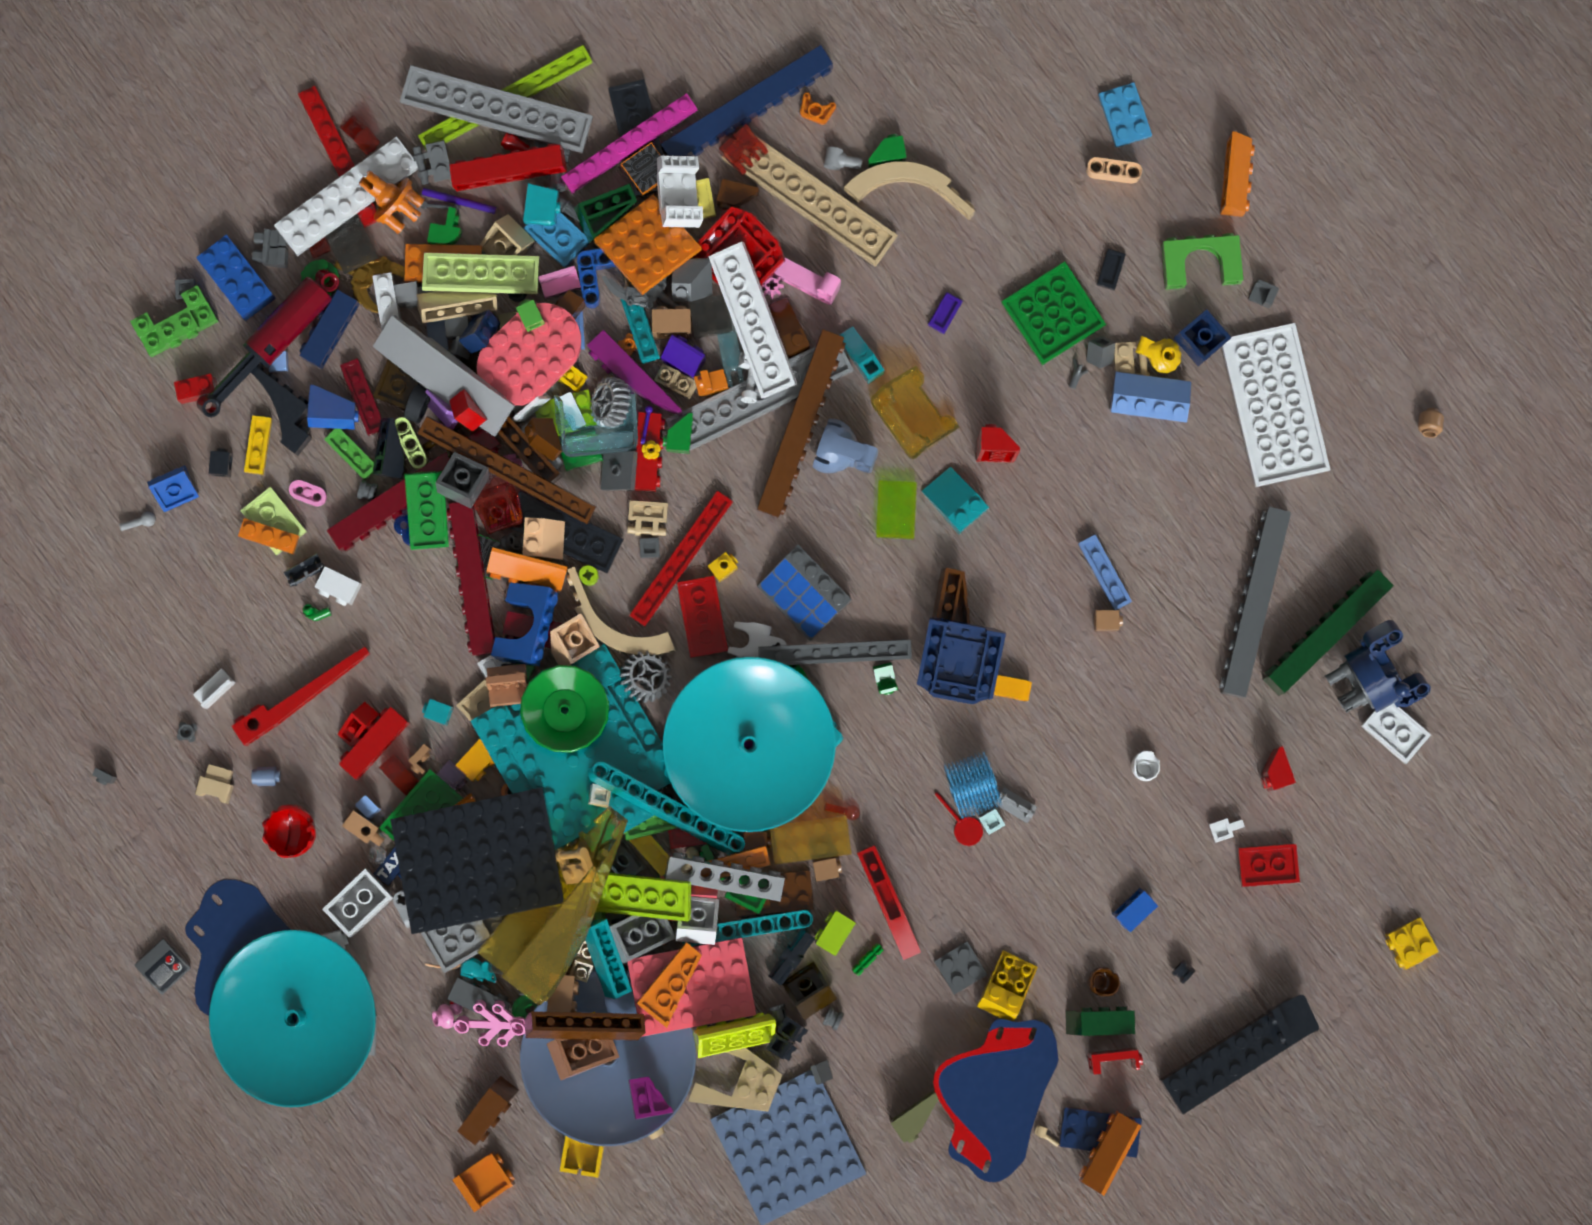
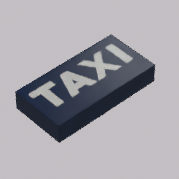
[373,847,400,886]

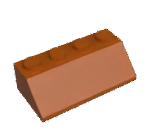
[1220,131,1255,217]
[486,547,567,592]
[1079,1111,1142,1196]

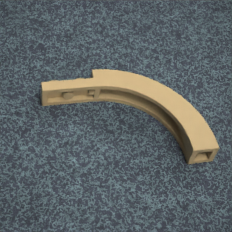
[844,162,975,220]
[566,567,676,656]

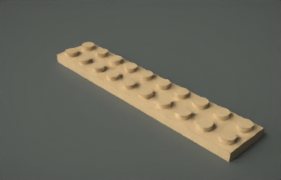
[722,127,898,267]

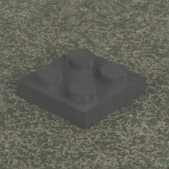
[934,941,987,995]

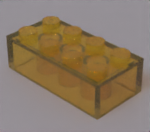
[770,816,852,865]

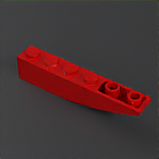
[856,845,921,960]

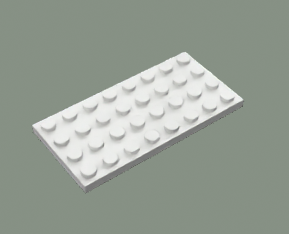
[1222,323,1330,487]

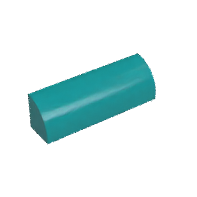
[580,919,632,999]

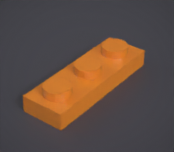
[238,518,300,555]

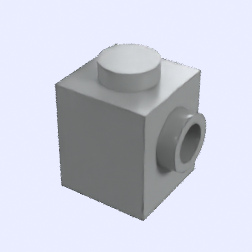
[394,281,423,308]

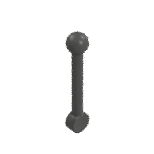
[421,201,460,211]

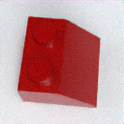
[1260,746,1296,792]

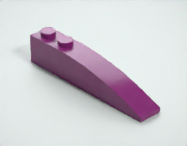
[587,330,683,416]

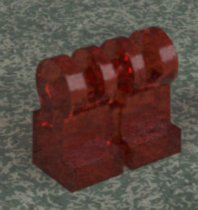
[719,124,768,175]

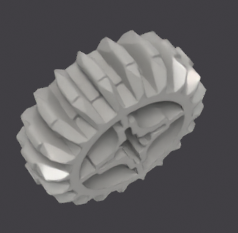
[590,377,631,429]
[620,651,672,703]

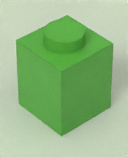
[516,299,545,332]

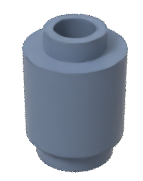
[251,766,281,786]

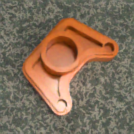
[800,92,836,125]

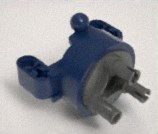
[1325,620,1431,713]

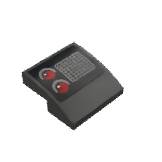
[134,938,191,995]

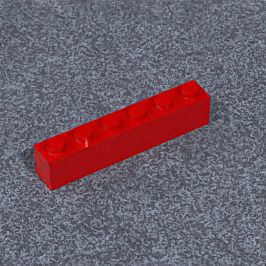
[449,143,567,191]

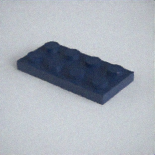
[1059,1107,1142,1158]

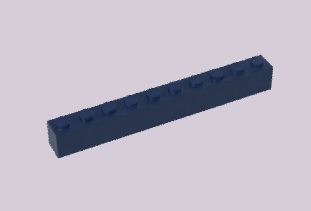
[661,45,833,156]

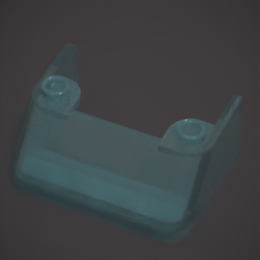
[554,388,638,457]

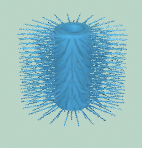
[944,753,1002,819]

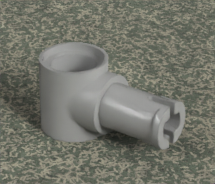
[824,147,862,170]

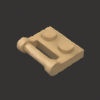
[1114,341,1150,376]
[555,847,597,884]

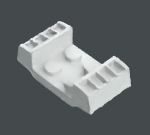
[657,156,703,228]

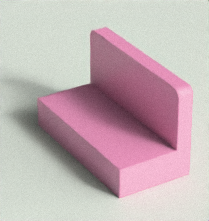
[538,266,581,299]

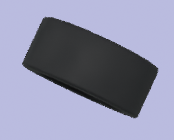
[404,385,431,423]

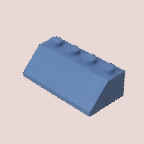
[1110,371,1191,422]

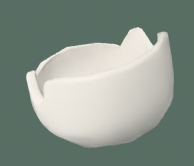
[1131,750,1160,781]

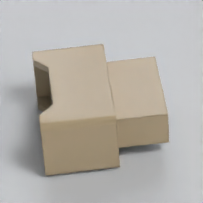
[195,764,234,804]

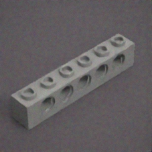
[664,852,785,901]

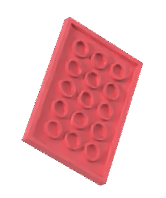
[628,938,756,1037]

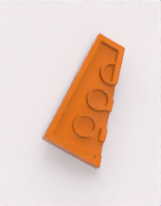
[636,942,702,1028]

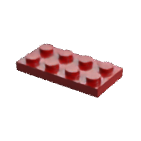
[677,576,728,658]

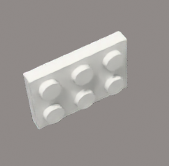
[1361,704,1431,764]

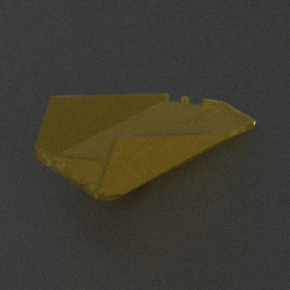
[477,806,628,1005]

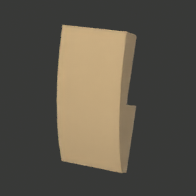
[654,364,696,399]
[569,939,594,983]

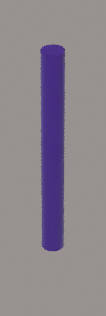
[422,188,497,214]

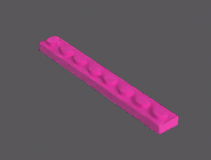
[561,93,698,194]

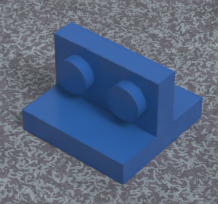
[147,465,199,512]

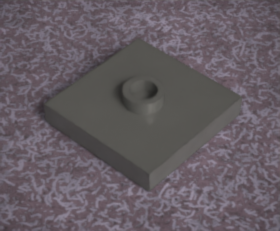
[601,451,638,491]

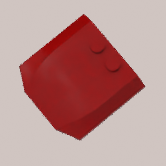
[692,206,785,286]

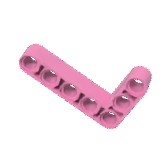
[773,258,841,305]

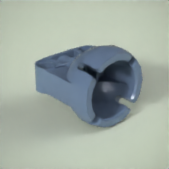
[812,419,879,473]

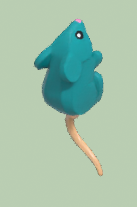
[425,958,496,983]

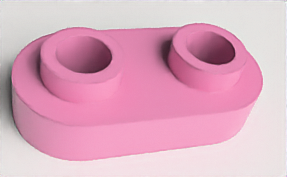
[289,480,327,507]

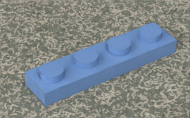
[1078,535,1132,610]

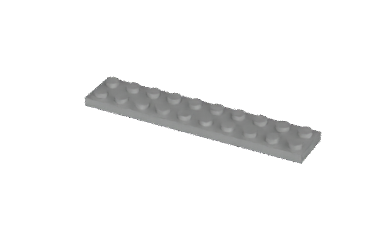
[400,65,593,153]
[666,347,853,454]

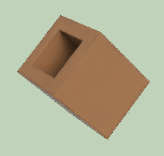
[1094,610,1123,631]
[813,858,842,882]

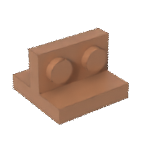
[486,664,528,707]

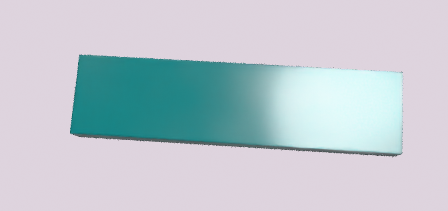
[621,289,660,364]

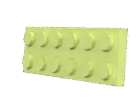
[422,253,539,294]

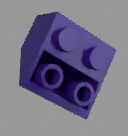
[661,335,706,379]

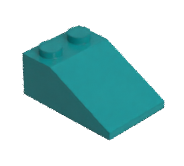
[921,467,989,535]

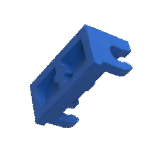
[1112,888,1158,932]

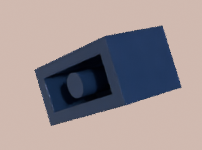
[459,309,500,354]

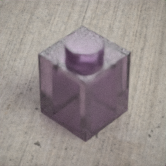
[436,760,468,791]

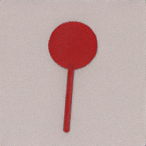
[935,792,983,846]

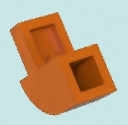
[694,369,729,396]

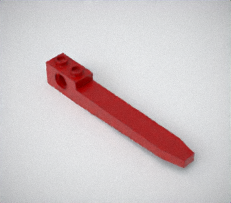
[231,647,371,746]

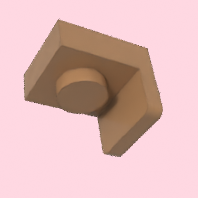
[408,744,431,774]

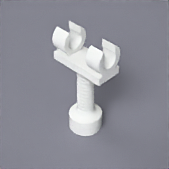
[738,352,757,403]

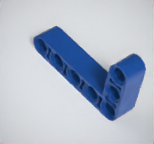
[577,249,616,308]

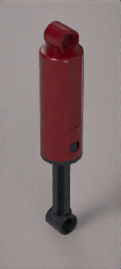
[197,269,339,418]

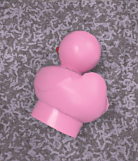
[432,1001,462,1029]

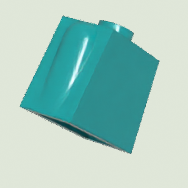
[523,183,561,226]

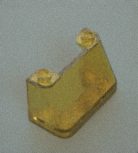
[871,366,960,459]

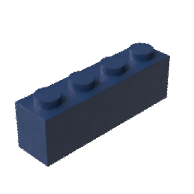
[299,290,360,370]

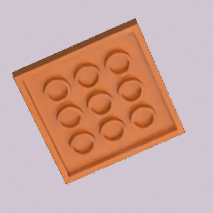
[594,194,701,295]

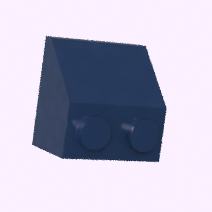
[1174,309,1231,367]

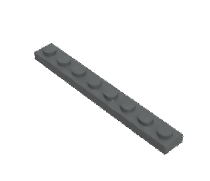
[758,640,912,665]

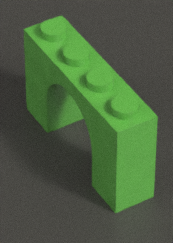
[1161,233,1243,290]

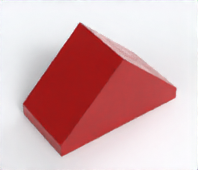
[449,389,488,431]

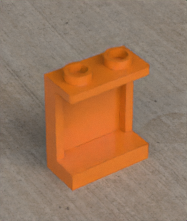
[453,1152,515,1212]

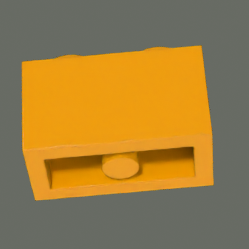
[455,739,495,782]

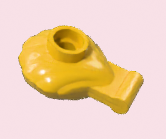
[1135,336,1182,374]

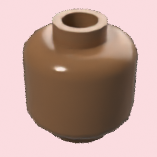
[1418,408,1444,438]

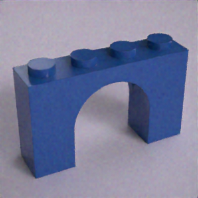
[491,583,558,666]

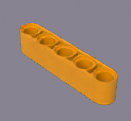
[994,675,1032,701]

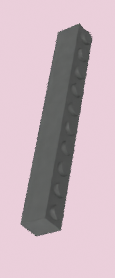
[1219,507,1291,699]

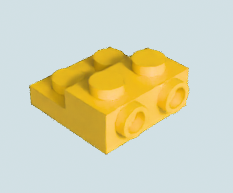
[1385,917,1439,970]

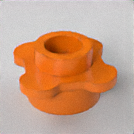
[618,333,637,356]

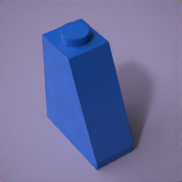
[307,385,359,429]

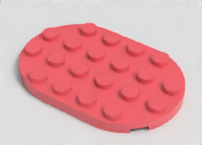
[477,303,581,406]

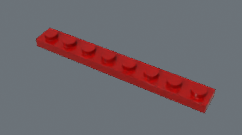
[298,86,377,228]
[629,491,733,627]

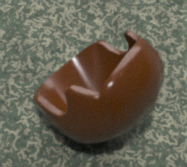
[1088,967,1120,997]

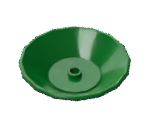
[520,665,609,753]

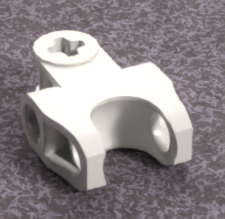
[728,622,786,658]

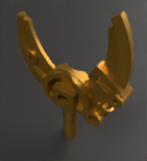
[335,256,405,313]

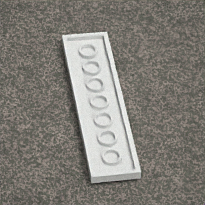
[274,137,418,256]
[709,241,797,398]

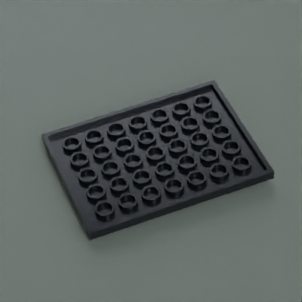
[390,787,565,935]

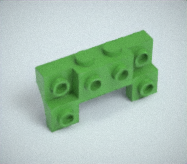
[130,285,219,357]

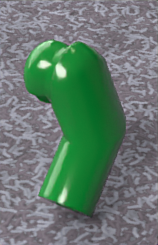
[302,604,332,621]

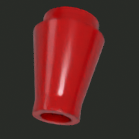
[500,133,530,151]

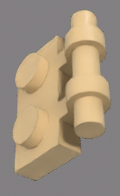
[627,500,668,537]

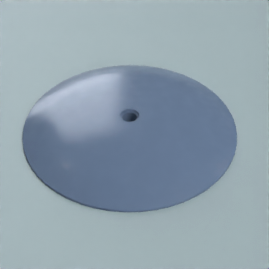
[520,970,696,1146]

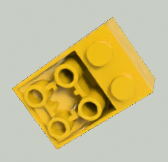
[977,950,1038,1021]

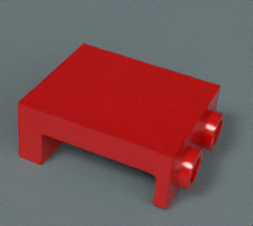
[1088,1048,1143,1075]

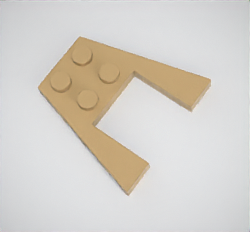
[688,1048,783,1112]

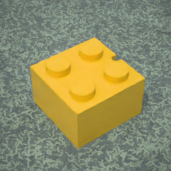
[560,1136,605,1178]

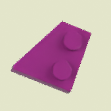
[628,1077,673,1120]

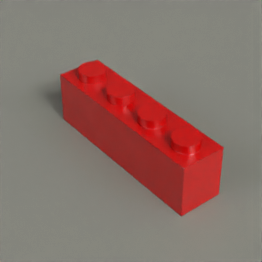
[635,412,665,492]
[339,707,410,780]

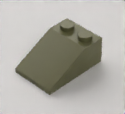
[889,1090,938,1143]

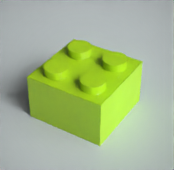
[814,910,856,956]

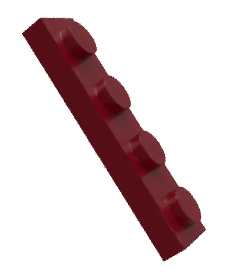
[340,358,382,436]

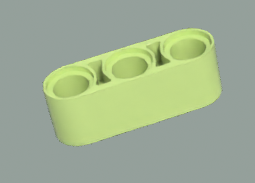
[395,417,429,471]

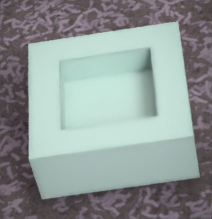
[979,809,1005,835]

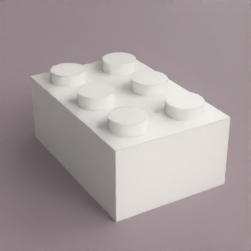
[323,869,394,938]

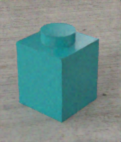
[422,699,454,726]

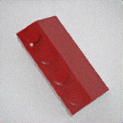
[976,424,1020,463]

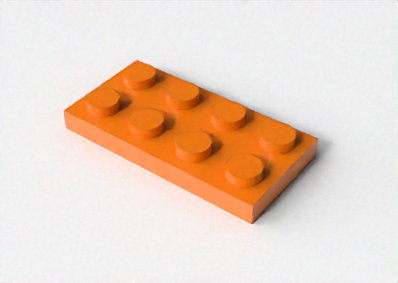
[404,244,482,283]

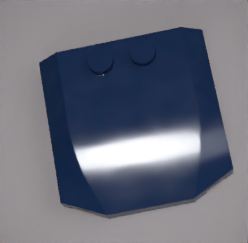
[917,618,1006,704]

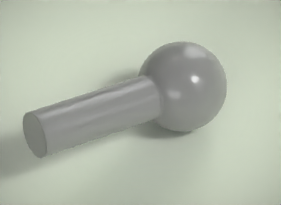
[119,511,156,531]

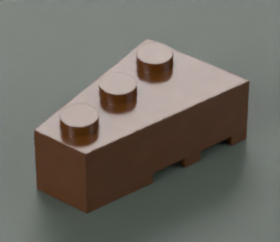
[932,568,970,624]
[457,1076,519,1146]

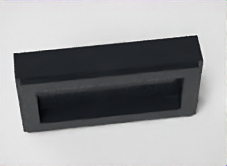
[1097,249,1126,291]

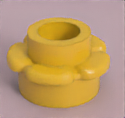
[642,441,661,459]

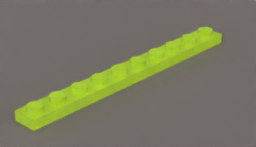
[418,45,593,151]

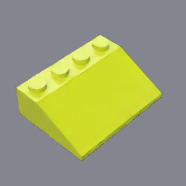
[693,1013,776,1058]

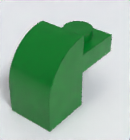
[427,207,462,245]

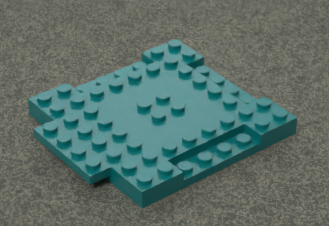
[470,644,671,852]

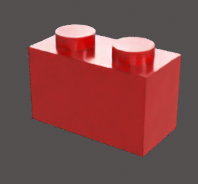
[174,373,217,404]

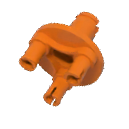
[359,170,425,234]

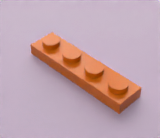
[690,845,771,879]

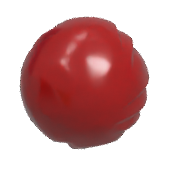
[262,804,316,858]

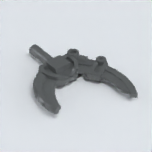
[602,276,680,309]

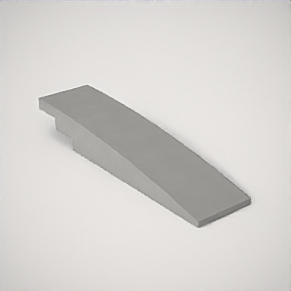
[373,315,515,436]

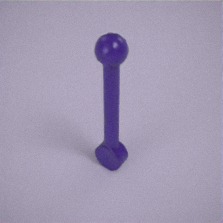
[641,406,653,445]

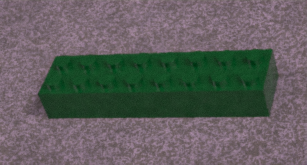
[1263,569,1394,696]

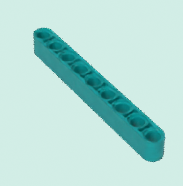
[588,762,745,855]

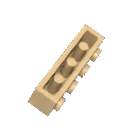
[417,291,497,324]

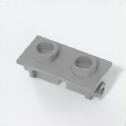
[995,787,1037,824]

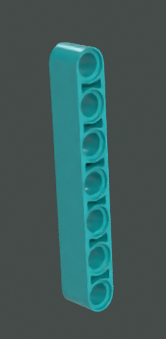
[682,910,813,946]

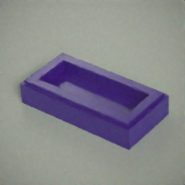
[928,292,963,334]

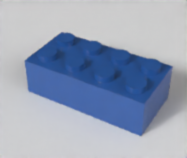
[196,235,276,321]

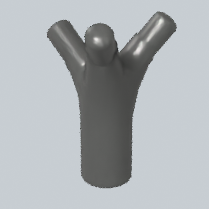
[1068,359,1088,389]

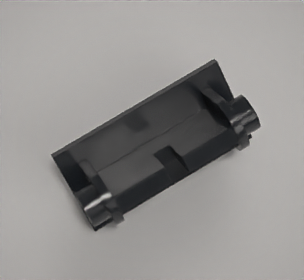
[283,553,325,587]

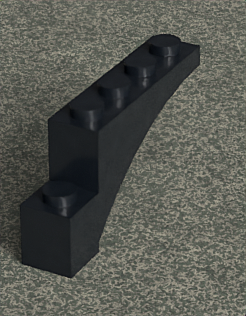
[251,364,312,456]

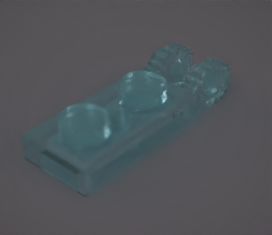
[717,331,744,387]

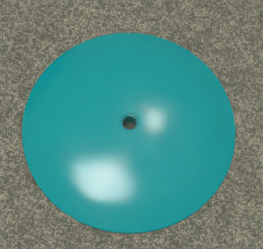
[663,657,836,832]
[209,930,376,1107]

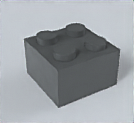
[436,452,489,508]

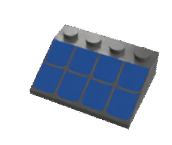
[757,545,852,641]

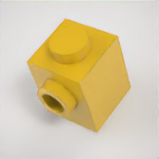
[708,552,738,583]

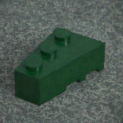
[574,184,637,243]
[1065,1006,1135,1036]

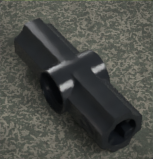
[768,929,815,986]

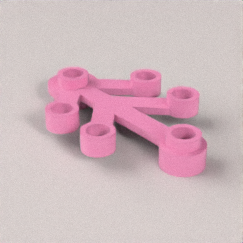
[454,1000,525,1047]

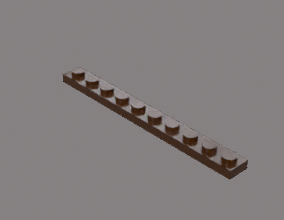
[418,416,597,524]

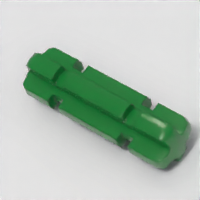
[852,943,884,976]

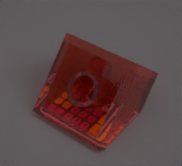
[473,482,523,535]

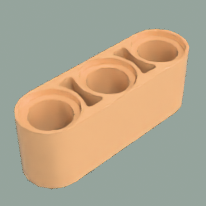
[1086,157,1142,184]

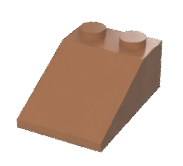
[547,1039,619,1080]

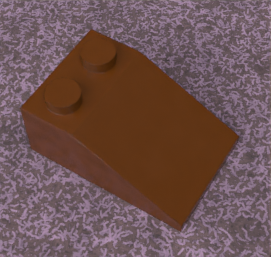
[768,297,810,359]

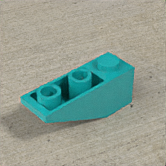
[839,326,885,384]

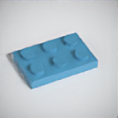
[1098,82,1152,148]
[524,212,589,268]

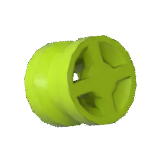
[579,565,599,586]

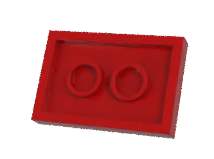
[1238,844,1300,887]

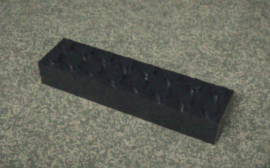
[1159,997,1308,1115]

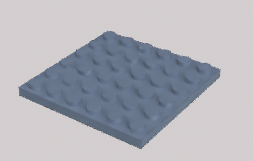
[710,1070,866,1225]

